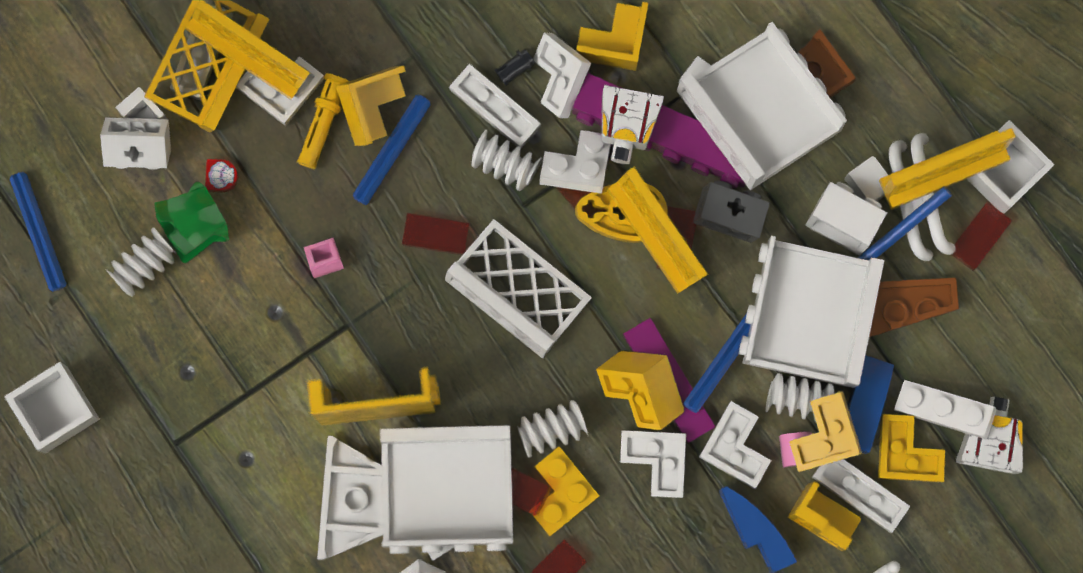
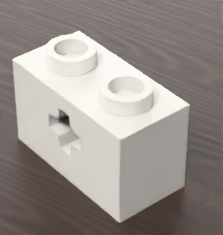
[100,117,171,170]

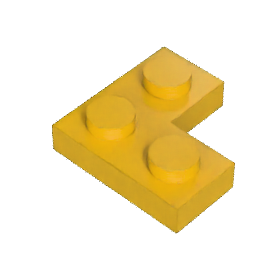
[789,391,862,472]
[878,414,945,483]
[530,446,599,537]

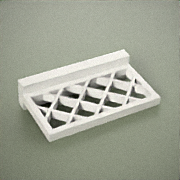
[445,219,592,359]

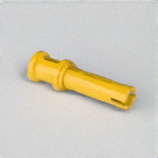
[297,73,349,169]

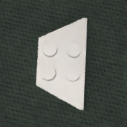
[317,436,383,560]

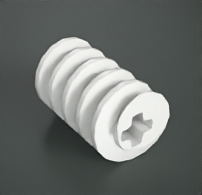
[471,129,542,191]
[106,227,176,297]
[766,373,835,422]
[517,400,588,458]

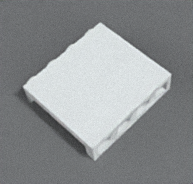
[677,22,847,190]
[739,236,884,388]
[380,425,513,554]

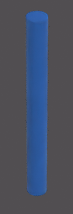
[858,186,952,261]

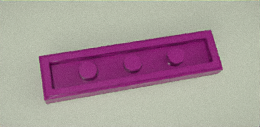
[623,318,715,444]

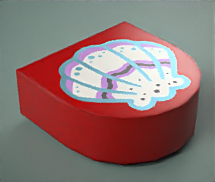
[205,159,239,193]

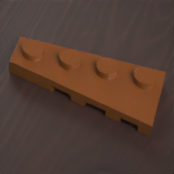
[798,29,856,98]
[869,278,959,338]

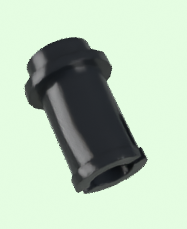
[494,49,536,86]

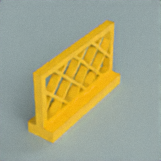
[144,0,269,133]
[185,0,310,100]
[879,128,1016,210]
[606,167,708,294]

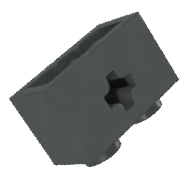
[693,181,770,243]

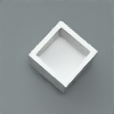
[967,120,1055,215]
[805,182,887,256]
[4,362,100,454]

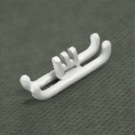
[889,133,955,261]

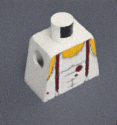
[602,85,664,164]
[956,397,1023,474]

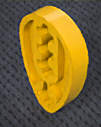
[575,183,668,243]

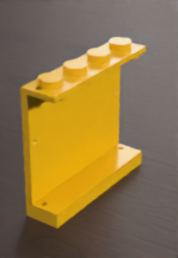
[307,368,441,426]

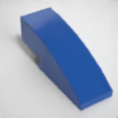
[847,355,894,454]
[719,487,797,573]

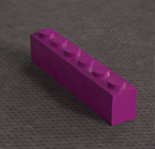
[572,73,745,189]

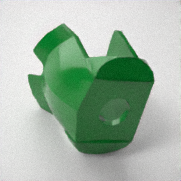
[154,182,230,263]

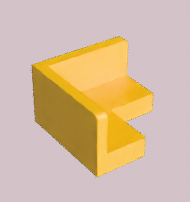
[576,1,648,71]
[336,65,406,146]
[596,351,684,430]
[787,481,861,551]

